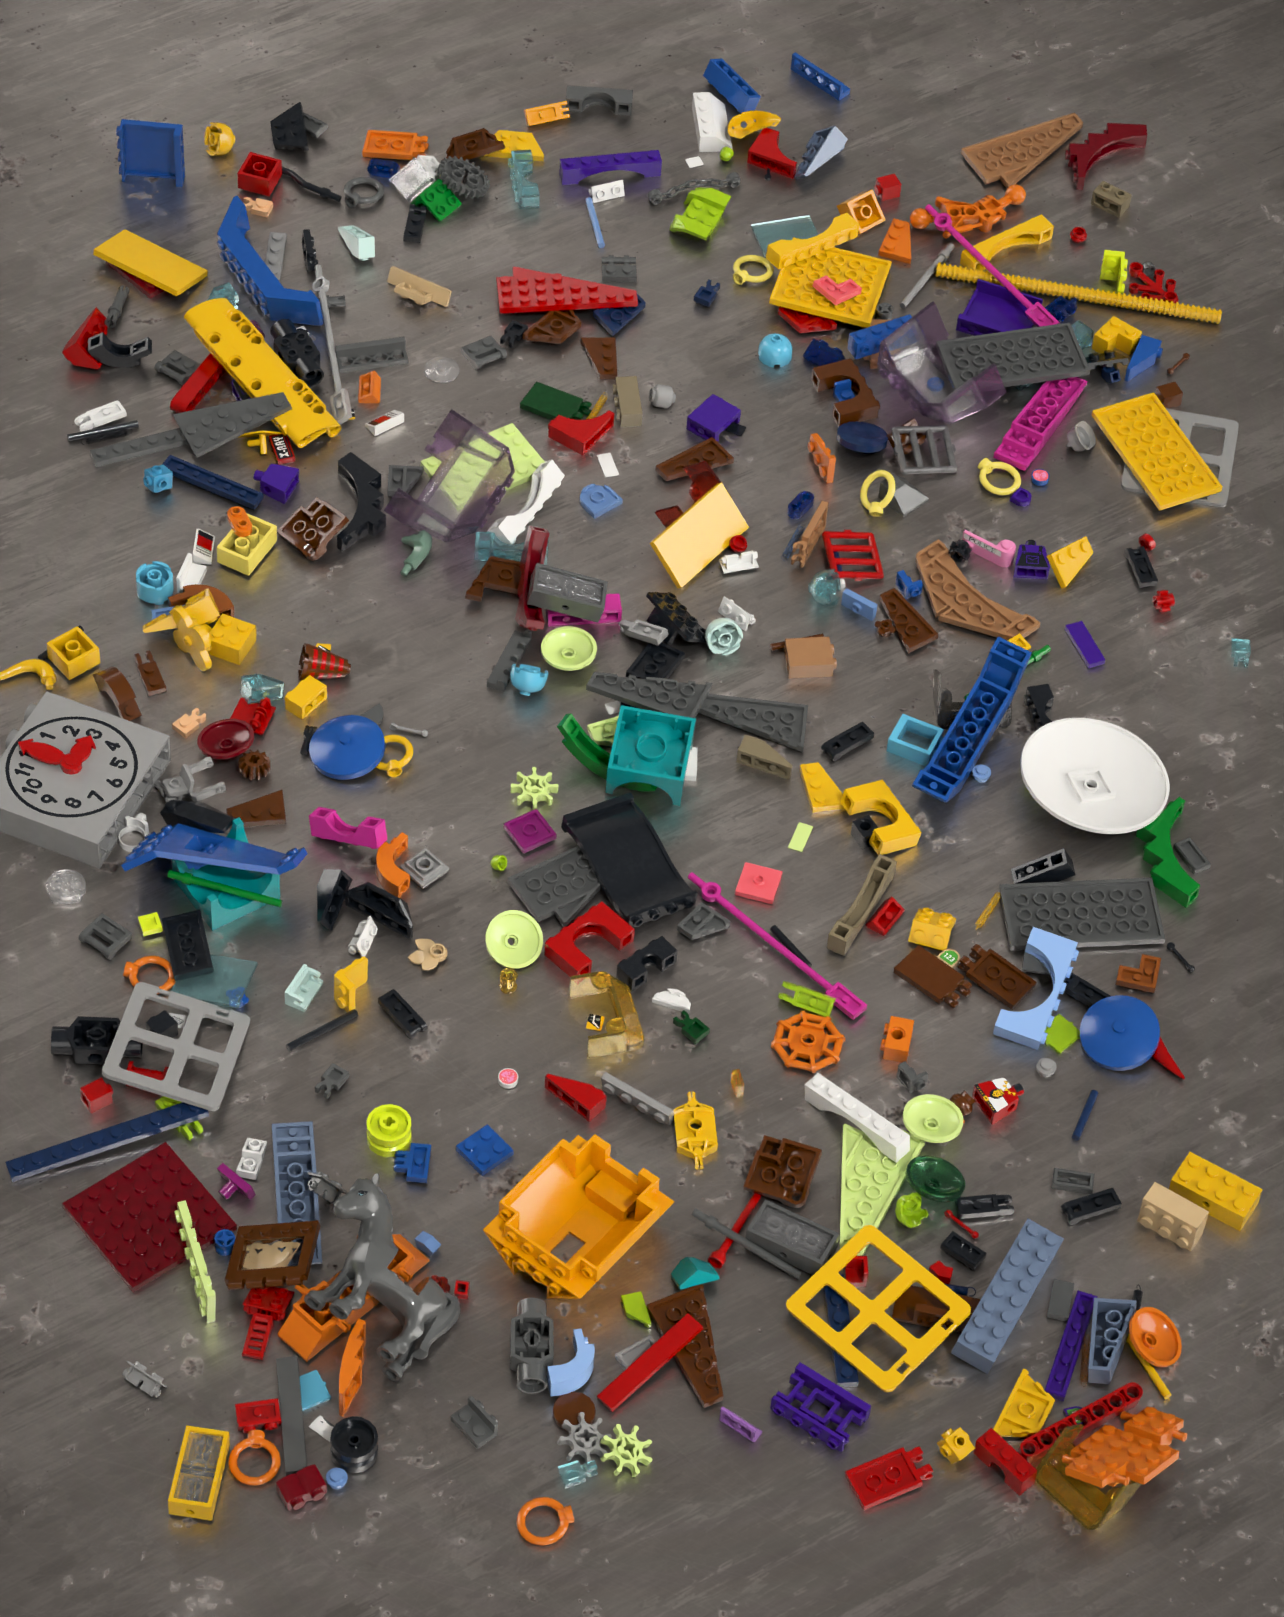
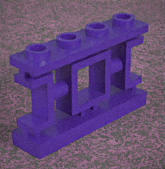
[770,1362,871,1452]

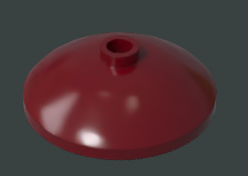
[197,719,254,760]

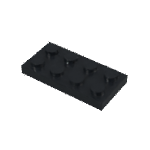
[162,910,214,981]

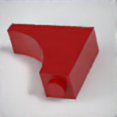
[747,127,797,179]
[548,410,614,456]

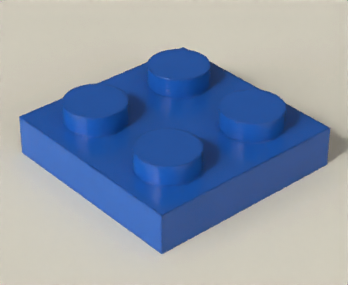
[456,1124,514,1176]

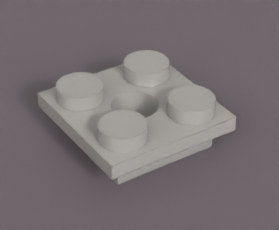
[400,848,449,889]

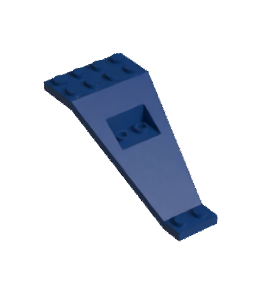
[121,824,308,875]

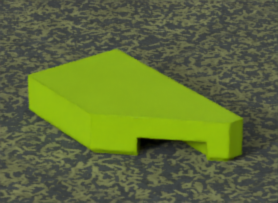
[621,1291,651,1328]

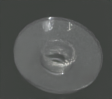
[425,357,460,383]

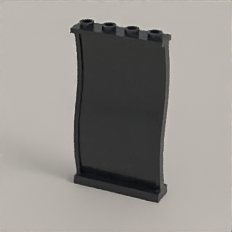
[561,792,698,927]

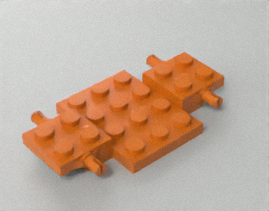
[1062,1407,1187,1488]

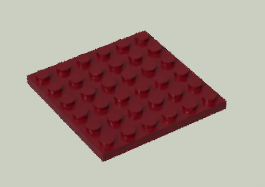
[62,1142,237,1292]

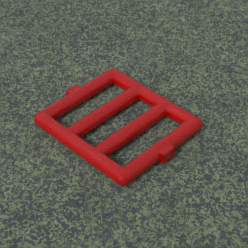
[822,529,884,581]

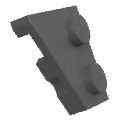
[387,465,424,497]
[677,902,731,940]

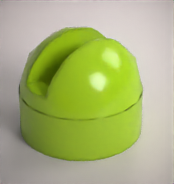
[719,147,734,161]
[490,855,507,871]

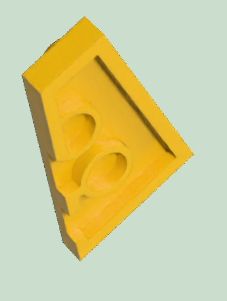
[1047,536,1094,589]
[799,762,844,813]

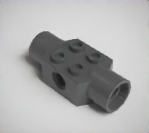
[510,1298,554,1394]

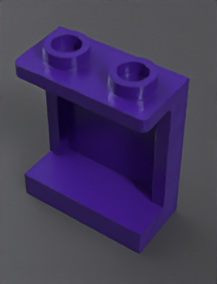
[686,394,741,442]

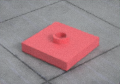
[735,862,783,904]

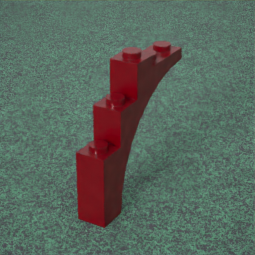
[1065,123,1148,190]
[515,526,550,631]

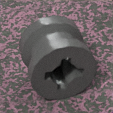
[875,302,893,320]

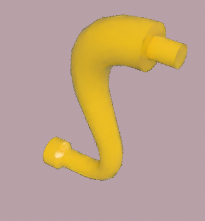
[0,659,56,690]

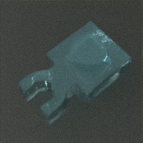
[1231,638,1251,668]

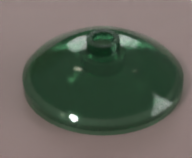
[905,1155,965,1203]

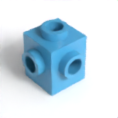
[143,465,173,493]

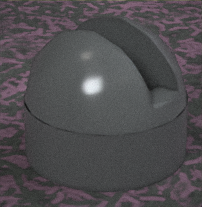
[1142,262,1156,277]

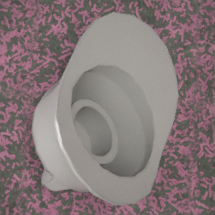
[1066,421,1096,452]

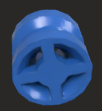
[214,1229,235,1256]

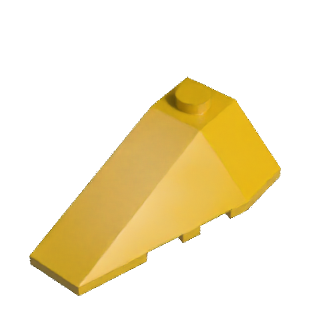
[142,588,220,633]

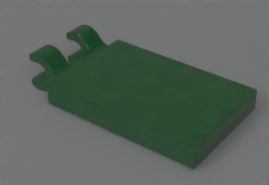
[520,381,592,420]

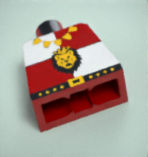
[972,1078,1024,1125]

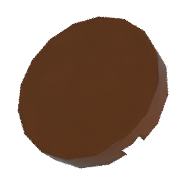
[553,1392,596,1431]

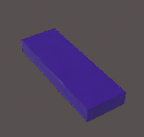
[1065,621,1105,669]

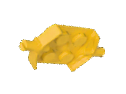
[673,1091,718,1170]

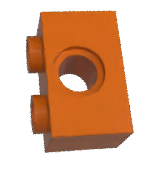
[880,1016,914,1063]

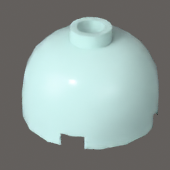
[705,618,743,655]

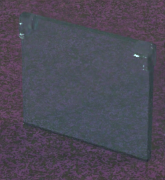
[751,215,818,258]
[171,955,258,1008]

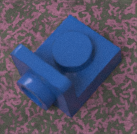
[833,379,855,402]
[895,570,923,599]

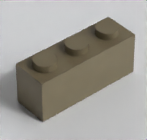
[612,376,643,427]

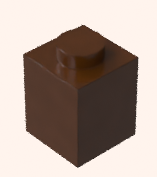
[1155,382,1183,409]

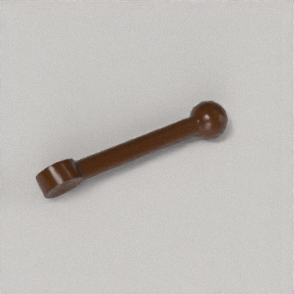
[1167,353,1190,375]

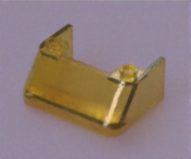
[569,971,644,1058]
[1035,1424,1141,1530]

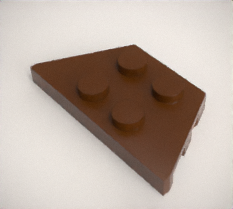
[443,128,505,161]
[523,310,581,344]

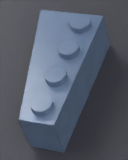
[1088,1298,1136,1384]

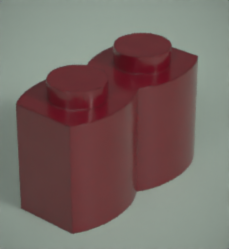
[276,1464,327,1510]

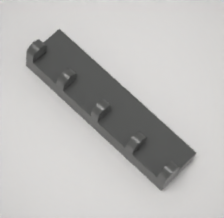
[487,629,532,692]

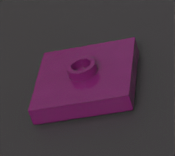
[503,809,557,854]

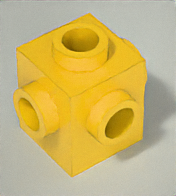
[937,1427,975,1464]

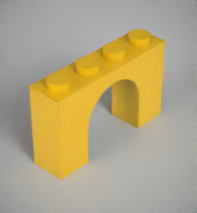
[840,779,922,855]

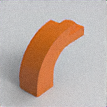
[376,832,410,898]

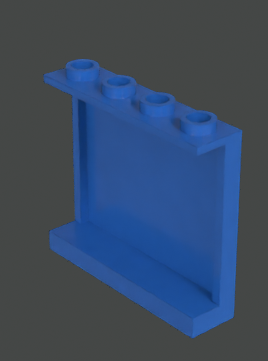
[116,119,185,187]

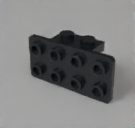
[646,592,706,644]

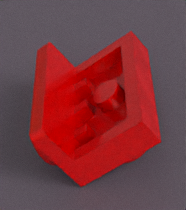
[235,1398,282,1433]

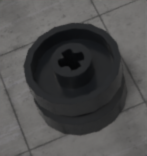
[330,1416,378,1473]

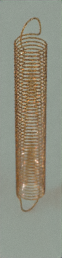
[1080,1329,1091,1387]

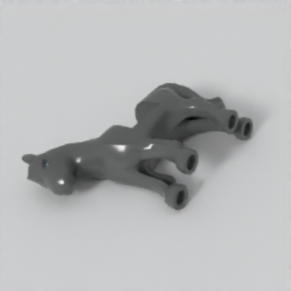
[304,1173,461,1381]

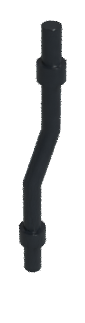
[282,166,342,202]

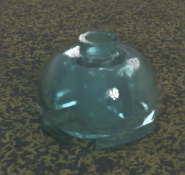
[808,569,841,606]

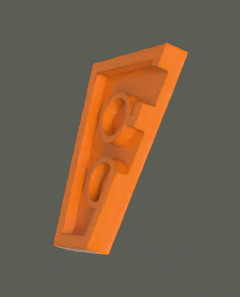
[878,218,911,264]
[808,433,836,484]

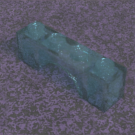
[508,150,540,209]
[474,532,549,565]

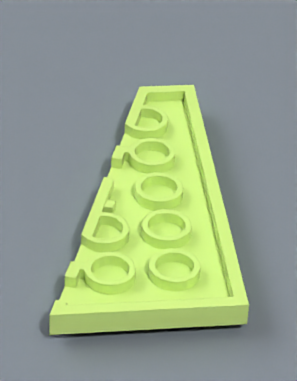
[174,1200,216,1323]

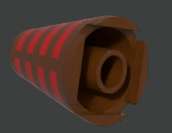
[298,643,351,680]

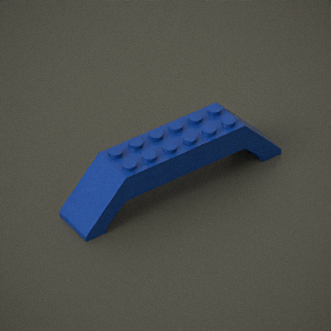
[217,196,324,326]
[912,636,1032,803]

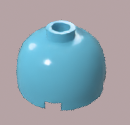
[758,333,793,367]
[510,664,549,696]

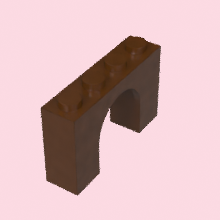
[811,358,880,427]

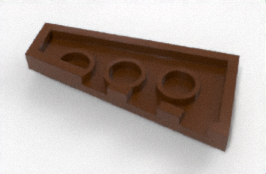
[655,437,734,481]
[879,588,938,653]

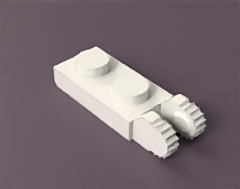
[74,400,127,432]

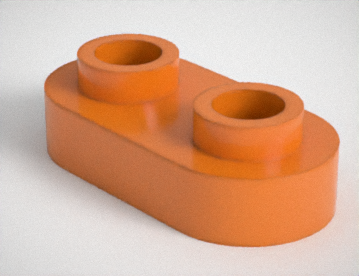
[227,506,252,537]

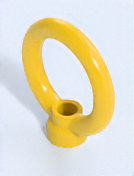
[376,735,413,777]

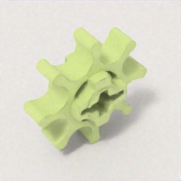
[510,767,559,810]
[600,1424,652,1477]

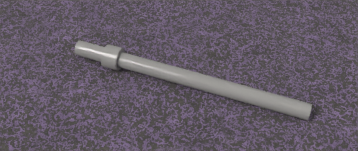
[900,243,955,309]

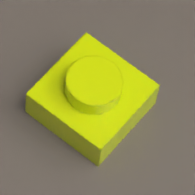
[138,912,163,937]

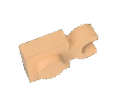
[244,197,273,218]
[172,708,206,738]

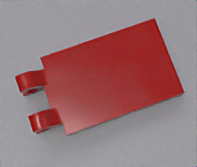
[845,1446,933,1510]

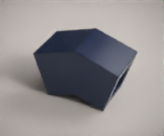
[1101,367,1121,383]

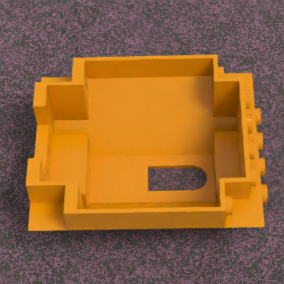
[483,1134,675,1299]

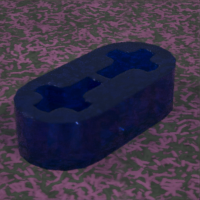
[367,159,400,178]
[787,491,814,519]

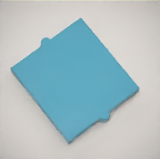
[300,1370,331,1410]

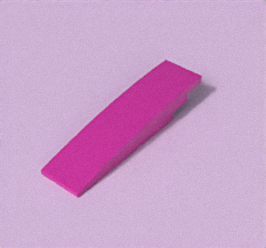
[993,377,1088,471]

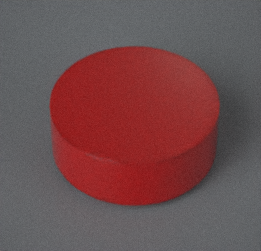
[1139,533,1156,552]

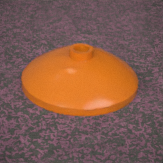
[1129,1307,1182,1367]

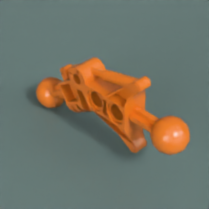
[910,184,1026,239]

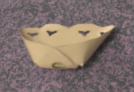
[241,1241,301,1270]

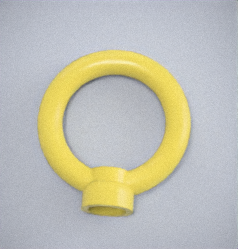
[733,255,774,285]
[978,458,1021,496]
[860,470,895,517]

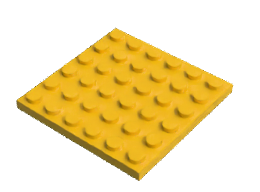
[769,237,892,328]

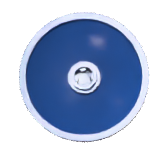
[309,715,385,780]
[1080,995,1160,1071]

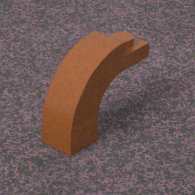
[168,584,234,622]

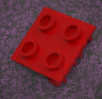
[230,697,276,735]
[243,1284,295,1322]

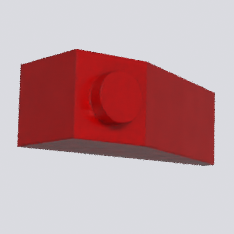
[544,1074,606,1122]

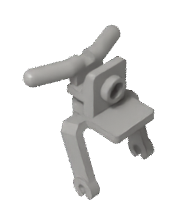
[154,757,227,803]

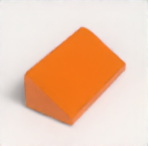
[358,370,381,403]

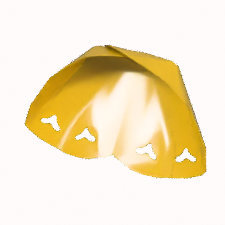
[728,110,781,139]

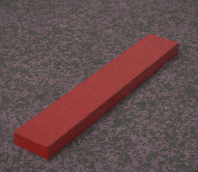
[597,1313,703,1412]

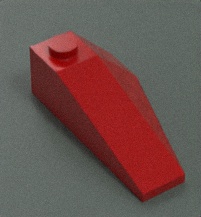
[62,307,108,370]

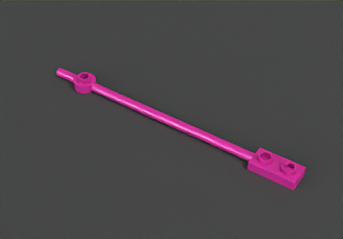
[925,204,1060,327]
[688,872,867,1020]

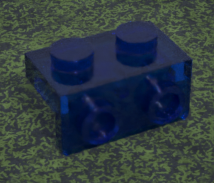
[1045,296,1077,323]
[803,338,846,366]

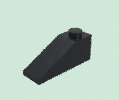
[1011,848,1076,884]
[317,869,353,930]

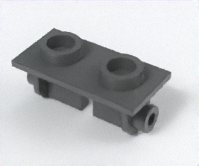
[308,1171,348,1204]

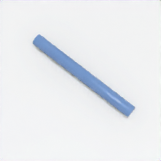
[585,197,605,248]

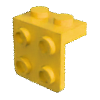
[908,907,956,951]
[334,956,368,1012]

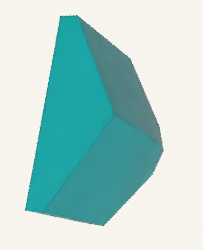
[671,1257,720,1290]

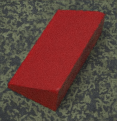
[865,896,905,936]

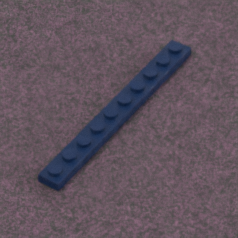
[5,1102,209,1182]

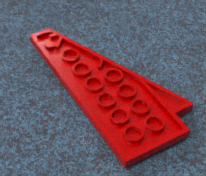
[496,267,638,314]

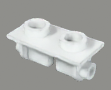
[588,179,625,203]
[719,550,759,574]
[718,596,756,631]
[348,916,378,957]

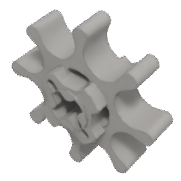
[557,1412,612,1467]

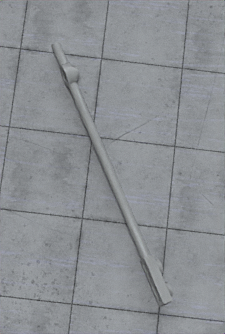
[312,264,352,425]

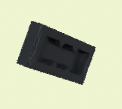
[940,1231,987,1270]

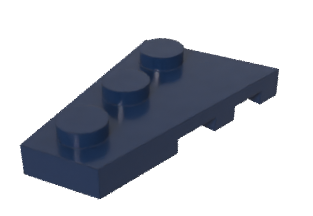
[593,294,646,337]

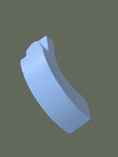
[547,1328,595,1396]

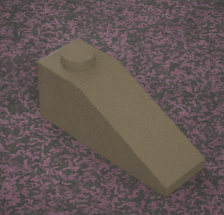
[736,734,792,780]

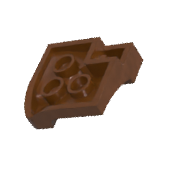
[277,497,349,561]
[743,1135,822,1208]

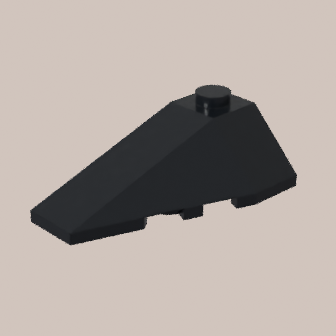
[160,800,234,833]

